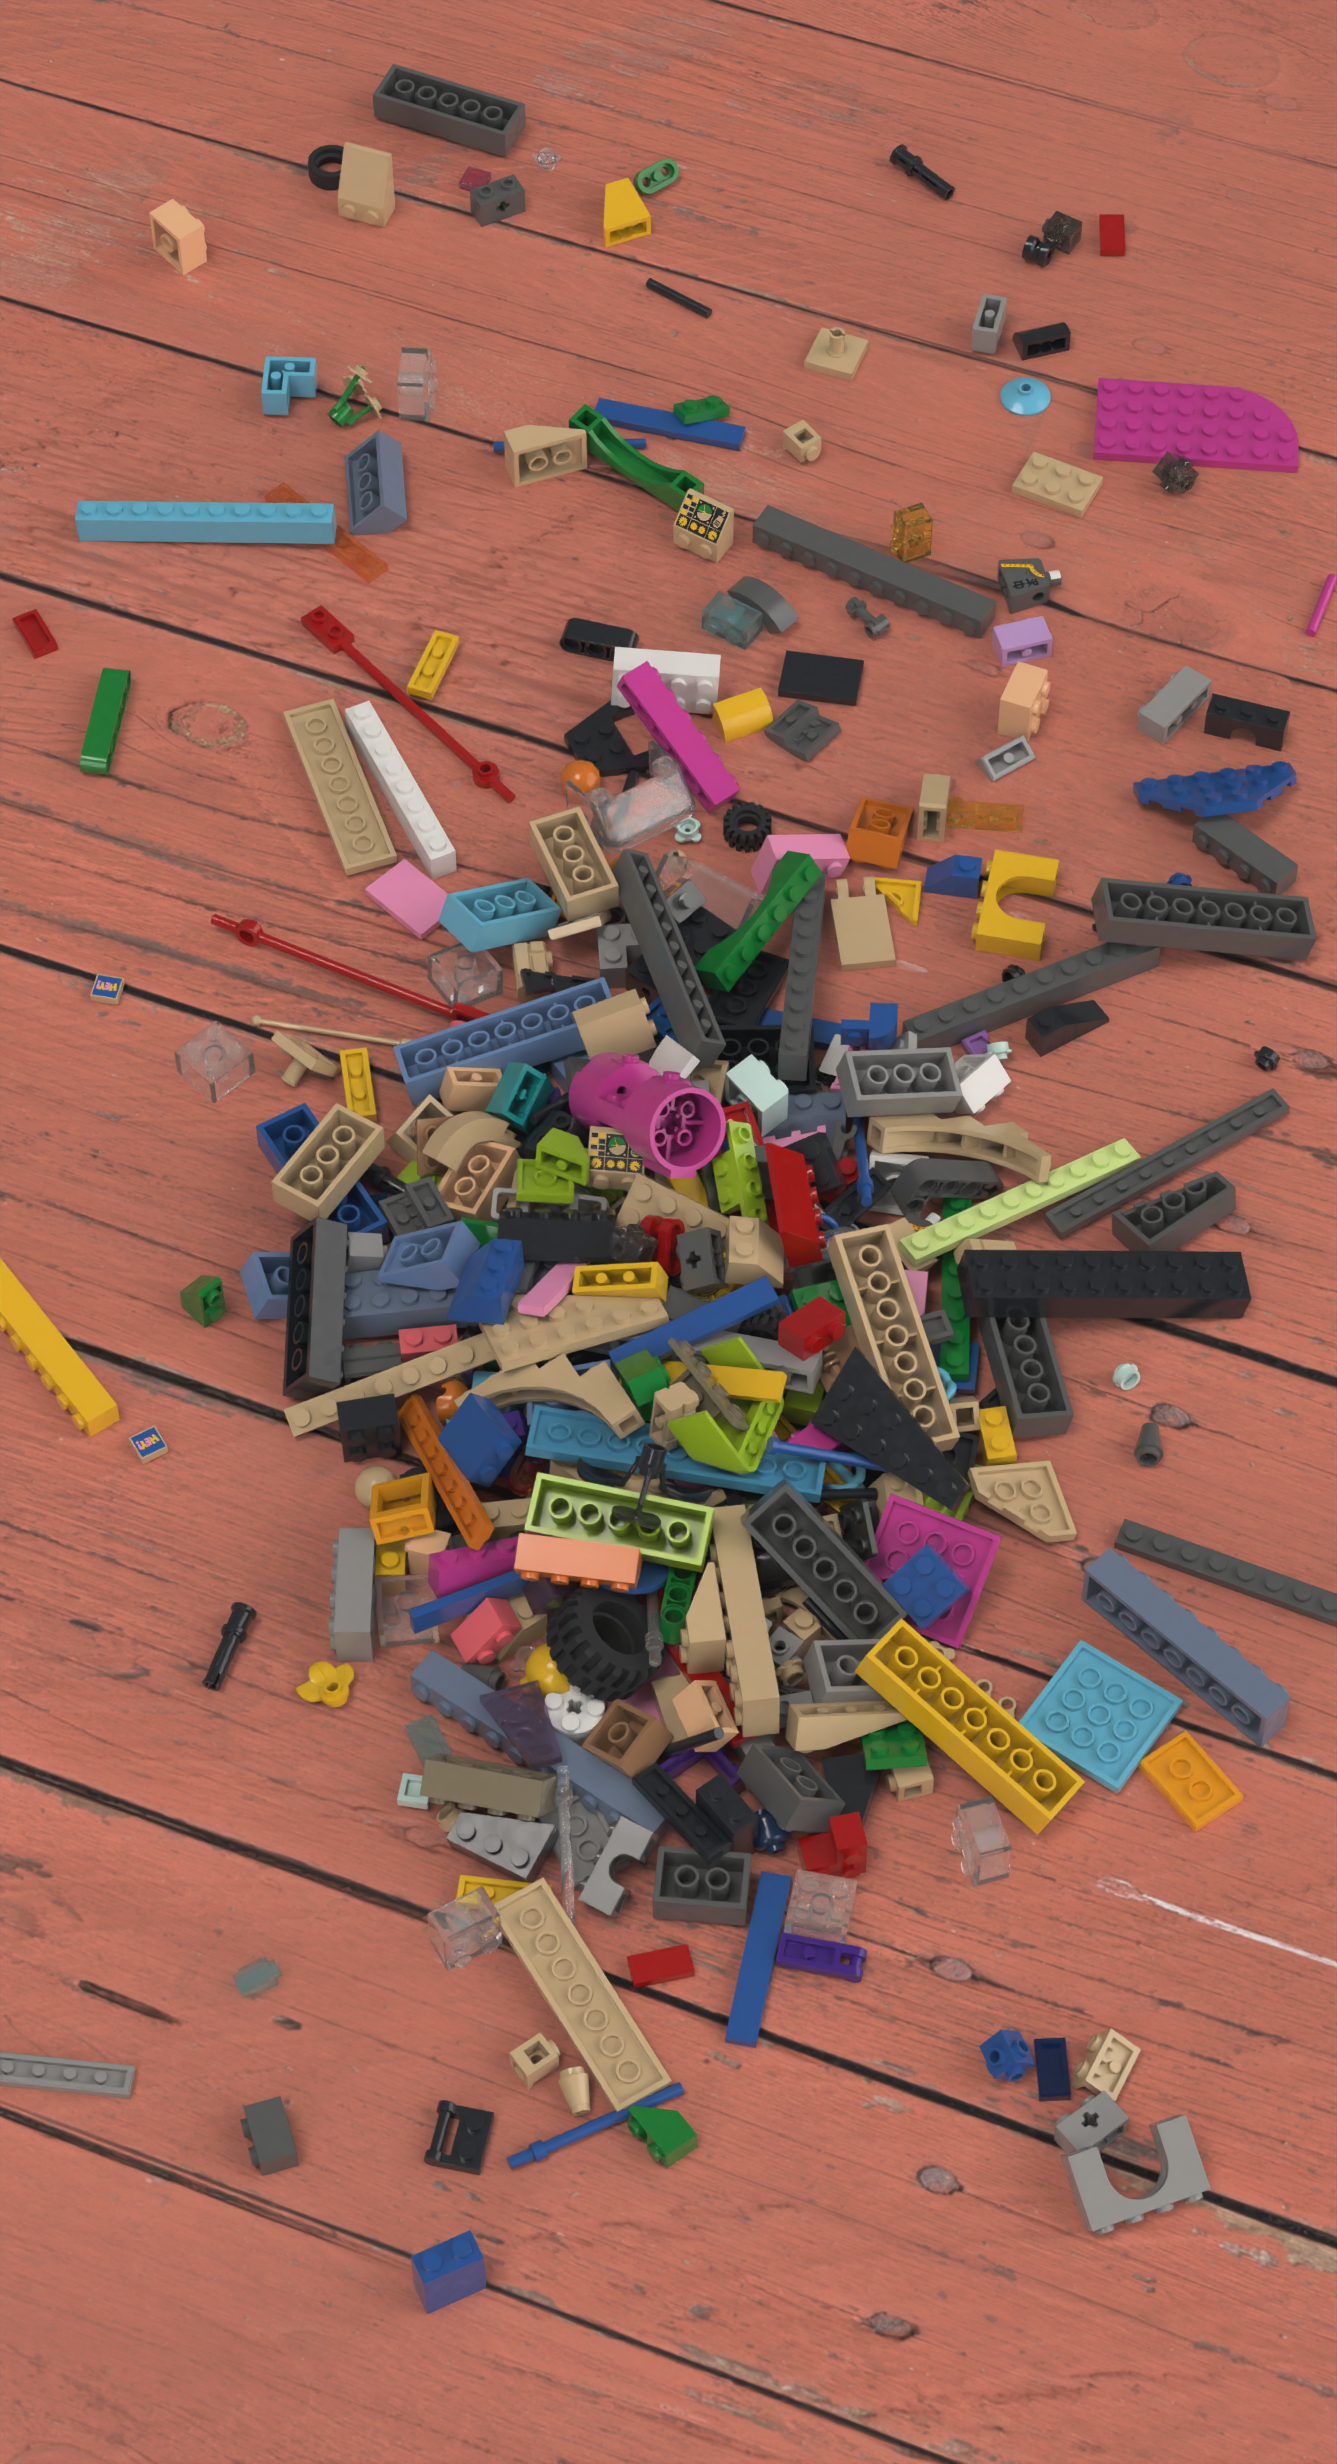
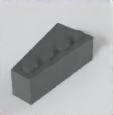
[1112,1171,1236,1251]

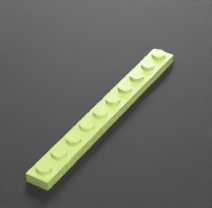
[898,1138,1141,1267]

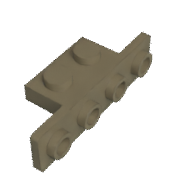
[668,1338,749,1431]

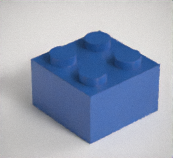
[882,1544,971,1629]

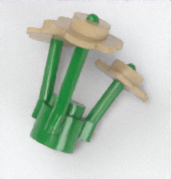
[327,364,382,427]

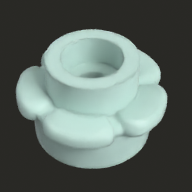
[985,1042,1012,1061]
[1113,1363,1140,1390]

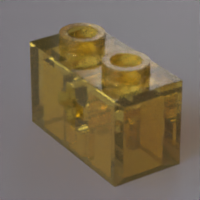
[890,503,933,563]

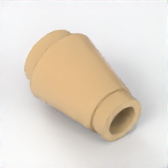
[558,2066,591,2116]

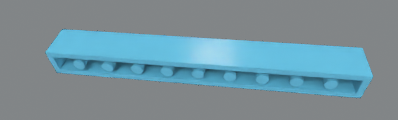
[75,501,337,544]

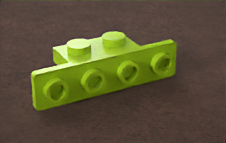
[712,1121,769,1226]

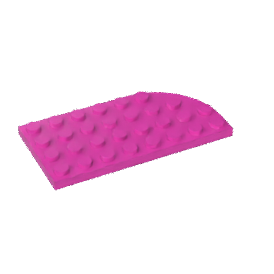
[1093,378,1299,473]

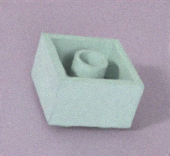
[725,1054,789,1137]

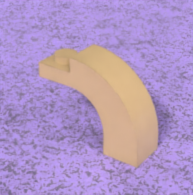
[422,1111,521,1171]

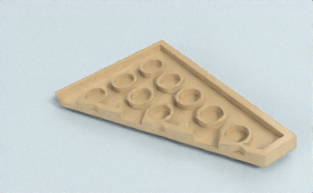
[478,1294,669,1372]

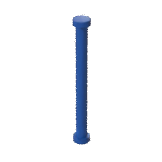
[766,1436,889,1472]

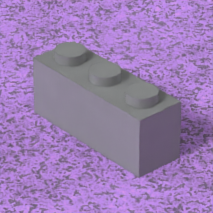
[1137,665,1212,745]

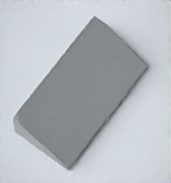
[975,735,1036,782]

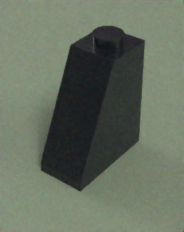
[822,1754,883,1828]

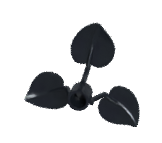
[577,1442,713,1529]

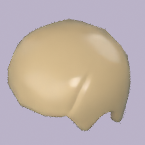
[354,1466,396,1509]

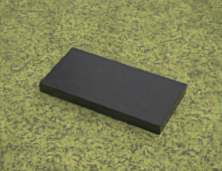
[708,950,789,1025]

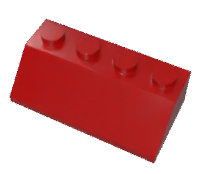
[765,1143,827,1268]

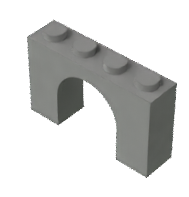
[1060,2114,1211,2235]

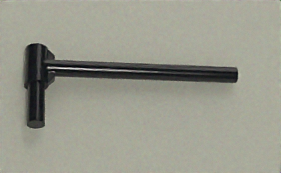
[720,1487,877,1506]

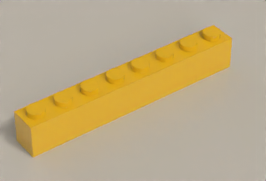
[0,1258,120,1438]

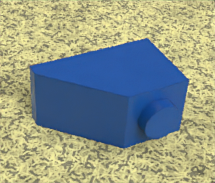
[924,854,982,899]

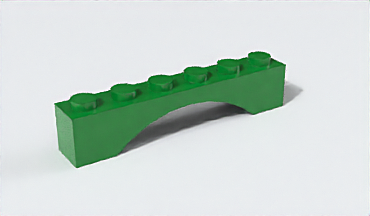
[569,404,704,512]
[695,851,822,992]

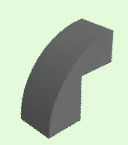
[727,576,799,633]

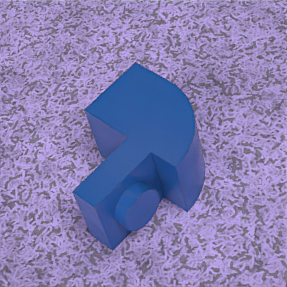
[840,1002,898,1050]

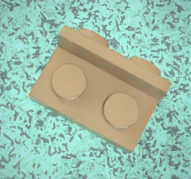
[1071,2028,1141,2101]

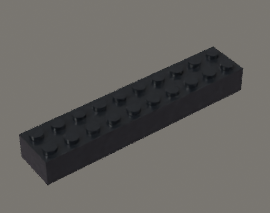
[957,1250,1251,1318]

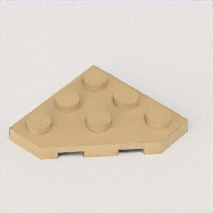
[968,1460,1077,1543]

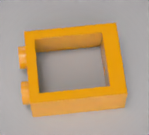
[369,1472,437,1545]

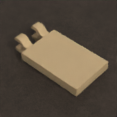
[830,876,896,971]

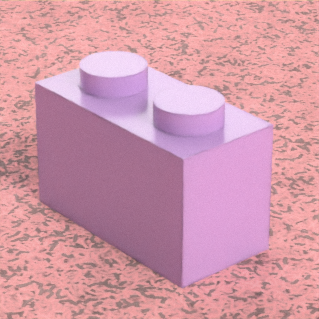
[992,616,1053,667]

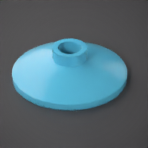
[1000,377,1051,416]

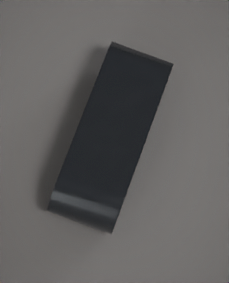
[559,618,639,662]

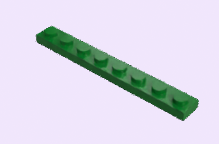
[940,1198,972,1381]

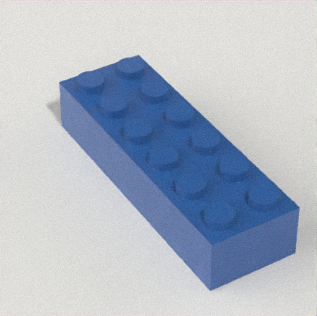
[256,1103,389,1244]

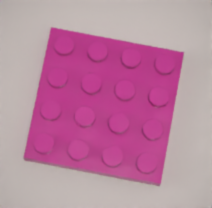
[864,1493,1002,1649]

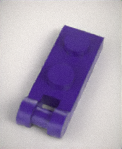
[776,1932,867,1983]

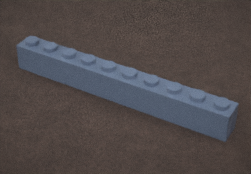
[410,1650,671,1845]

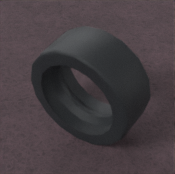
[308,145,344,190]

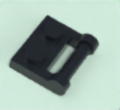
[423,2100,494,2175]

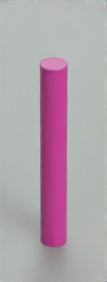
[1306,574,1337,637]

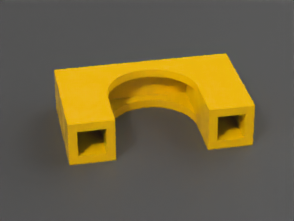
[971,849,1059,961]

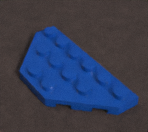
[1133,761,1296,817]

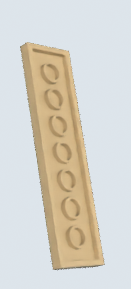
[283,698,397,876]
[489,1878,672,2113]

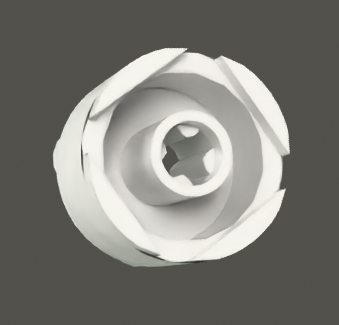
[544,1685,605,1746]

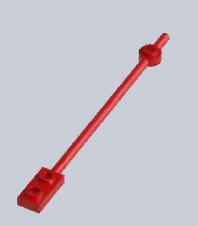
[301,605,515,803]
[211,914,490,1022]

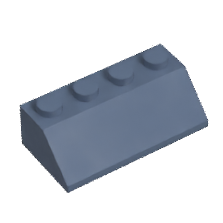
[344,430,407,535]
[762,1092,846,1149]

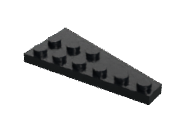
[810,1346,970,1512]

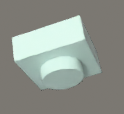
[397,1773,429,1810]

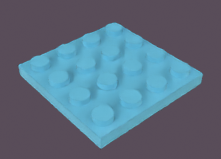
[1019,1640,1183,1794]

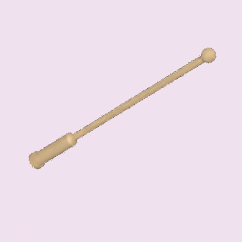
[251,1015,412,1046]

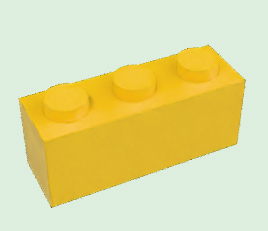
[572,1262,669,1303]

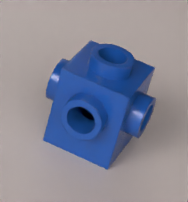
[979,2029,1035,2082]

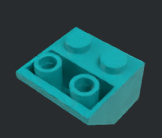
[485,1062,555,1137]

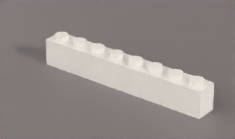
[345,701,457,880]

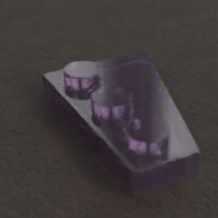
[479,1680,562,1770]

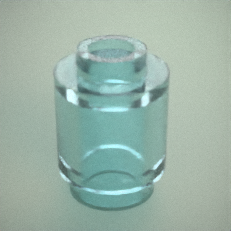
[233,1956,281,1998]

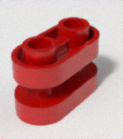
[637,1214,685,1276]

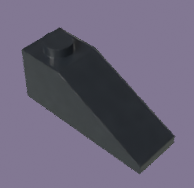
[1025,1000,1110,1057]

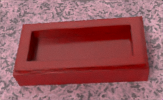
[1099,214,1125,256]
[12,609,58,659]
[627,1944,695,1989]

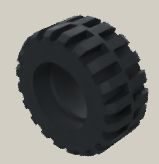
[546,1586,664,1702]

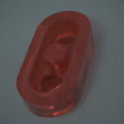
[509,1446,549,1496]

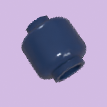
[754,1808,791,1855]

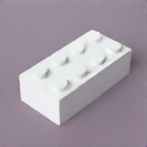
[611,647,721,714]

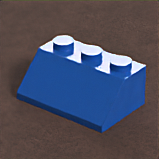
[447,1238,525,1325]

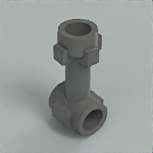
[845,597,890,638]

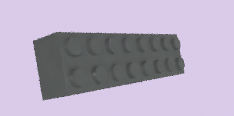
[1091,878,1317,960]

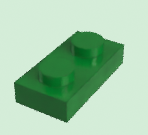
[673,395,730,425]

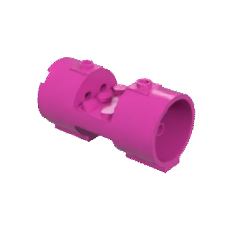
[569,1052,726,1178]

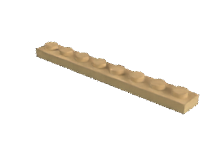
[284,1333,496,1437]

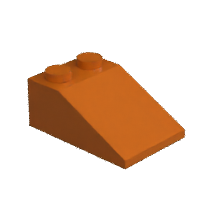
[846,796,914,869]

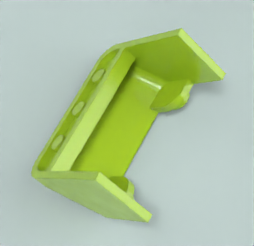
[667,1336,784,1475]

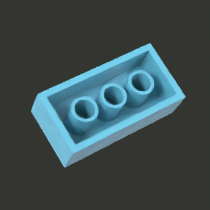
[438,878,562,953]

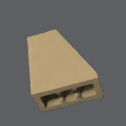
[917,774,950,843]

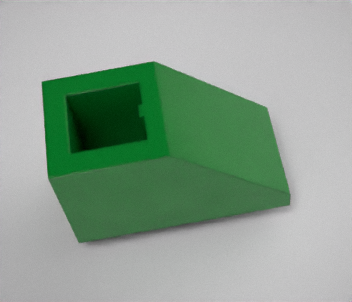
[180,1275,226,1328]
[627,2105,697,2169]

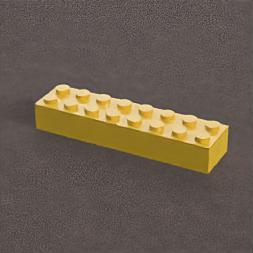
[854,1618,1085,1835]

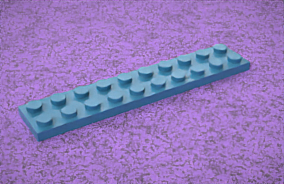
[525,1405,826,1503]

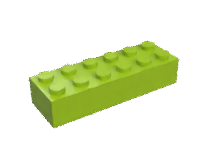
[524,1472,715,1573]

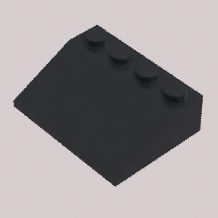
[717,1025,815,1094]

